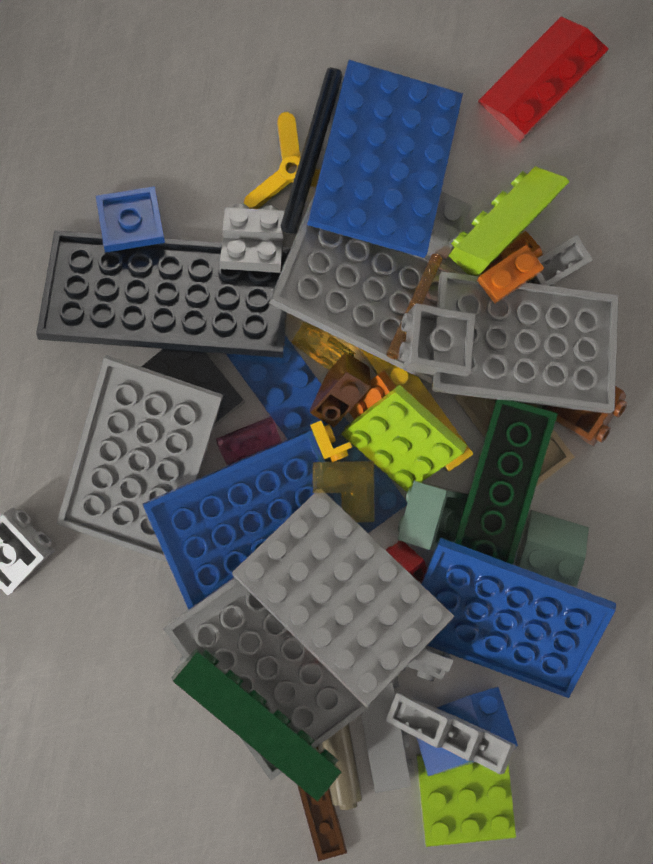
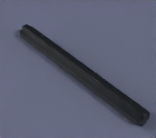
[280,67,343,234]

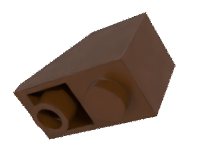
[310,352,371,427]

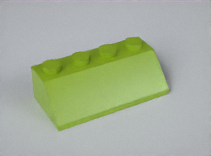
[448,166,570,276]

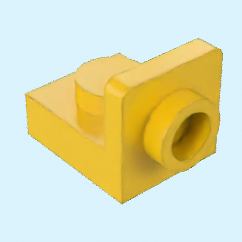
[310,421,352,462]

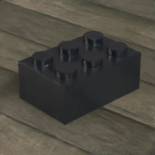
[141,349,245,428]

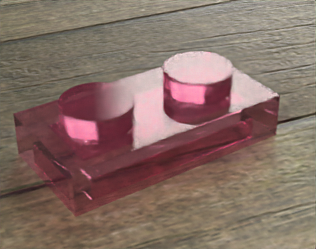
[216,416,282,466]

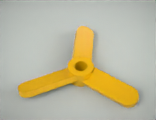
[244,112,320,209]

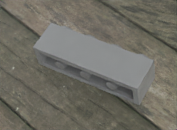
[361,676,415,793]

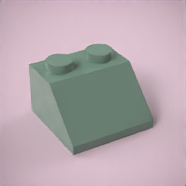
[397,481,468,550]
[515,510,589,587]

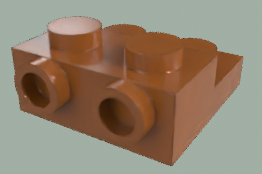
[542,386,627,446]

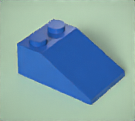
[416,687,518,777]

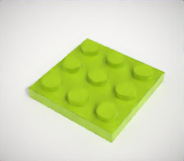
[341,385,467,492]
[416,754,516,847]

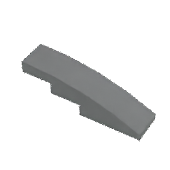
[527,235,593,286]
[386,693,515,774]

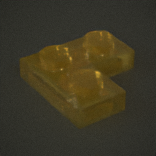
[291,321,356,370]
[313,461,374,523]

